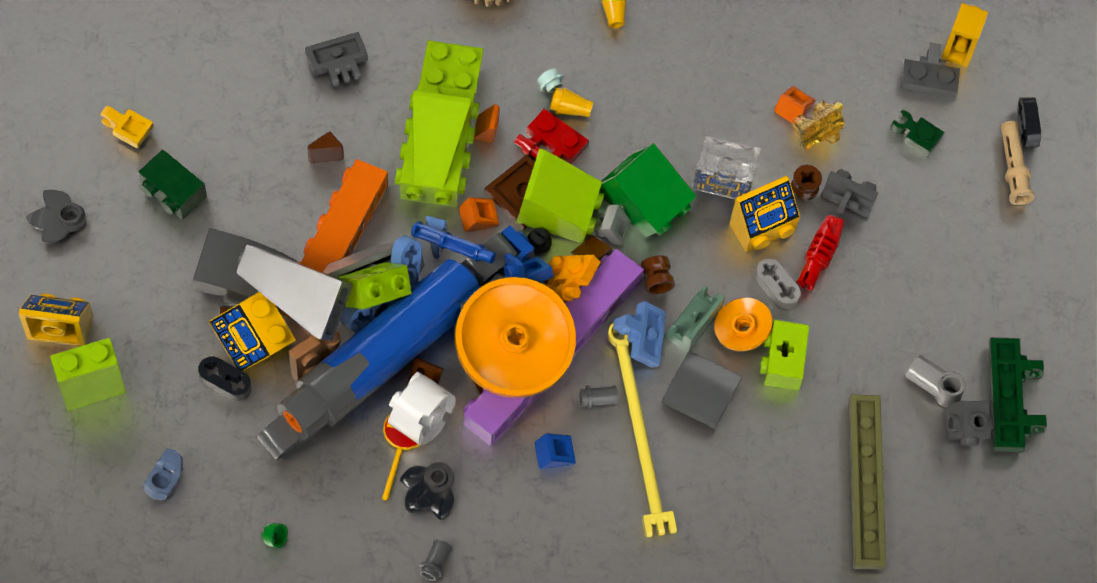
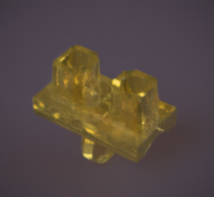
[793,100,845,150]

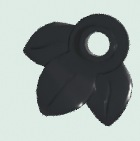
[400,462,454,520]

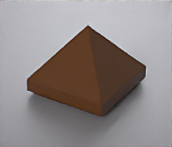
[407,357,444,384]

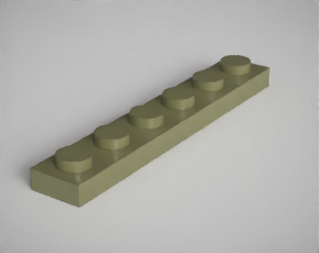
[849,394,886,570]

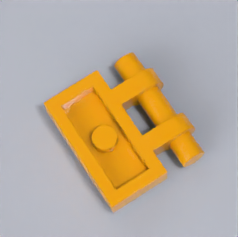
[543,255,600,301]

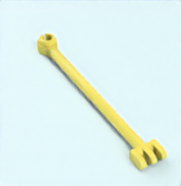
[607,323,677,538]

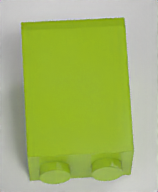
[516,148,604,243]
[50,337,126,411]

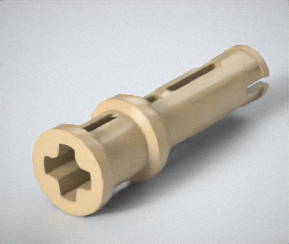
[1000,121,1035,205]

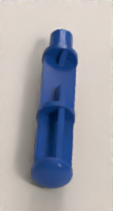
[411,221,496,264]

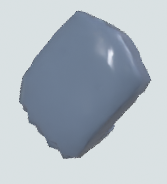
[143,448,183,500]

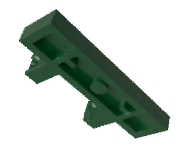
[989,337,1047,452]

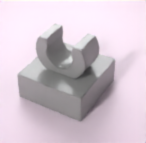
[594,205,631,245]

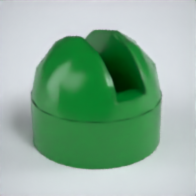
[260,522,288,548]

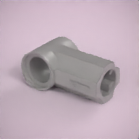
[905,355,966,408]

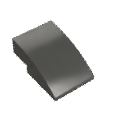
[193,228,297,314]

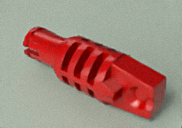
[796,215,845,291]

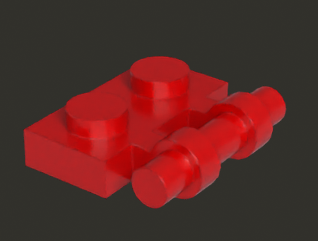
[514,109,589,164]

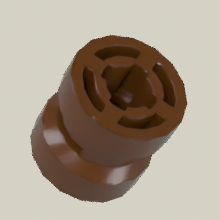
[641,255,675,295]

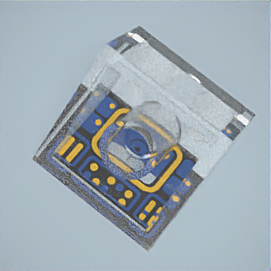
[691,135,761,199]

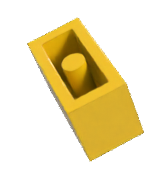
[941,3,988,68]

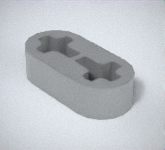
[755,259,801,310]

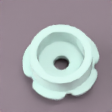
[537,68,564,94]

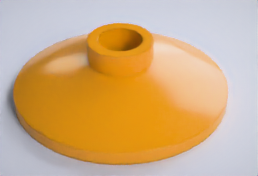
[714,298,773,351]

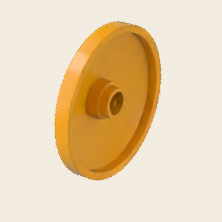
[455,277,576,398]

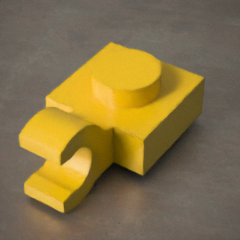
[100,105,154,149]

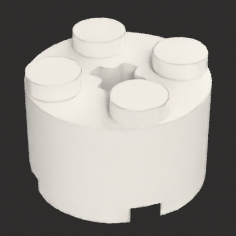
[388,372,456,445]

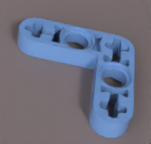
[340,235,422,332]

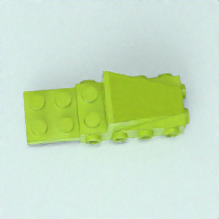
[395,40,483,207]

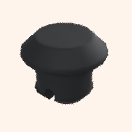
[527,227,552,253]

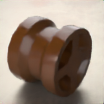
[791,165,822,201]

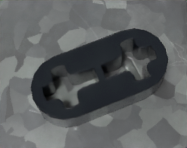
[1017,97,1041,147]
[198,356,252,401]

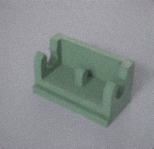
[664,286,725,353]

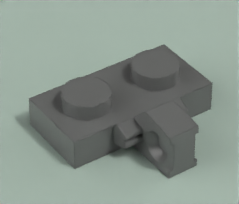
[900,42,960,98]

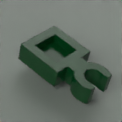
[890,110,945,157]

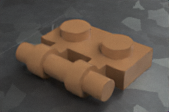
[289,330,341,381]

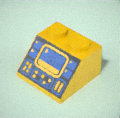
[729,175,800,252]
[208,292,296,371]
[19,293,93,346]

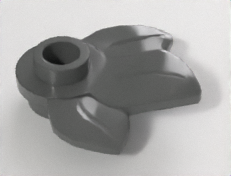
[26,190,86,243]

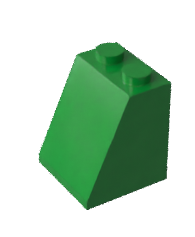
[599,143,697,237]

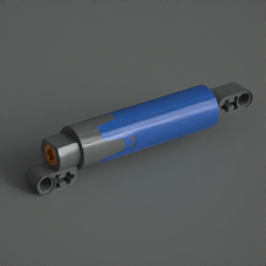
[256,232,519,461]

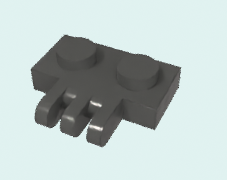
[305,32,368,86]

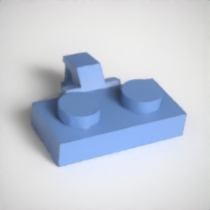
[613,301,666,368]

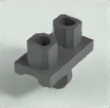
[821,169,878,218]

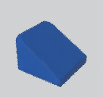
[535,433,576,469]

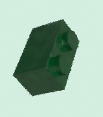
[138,149,207,220]

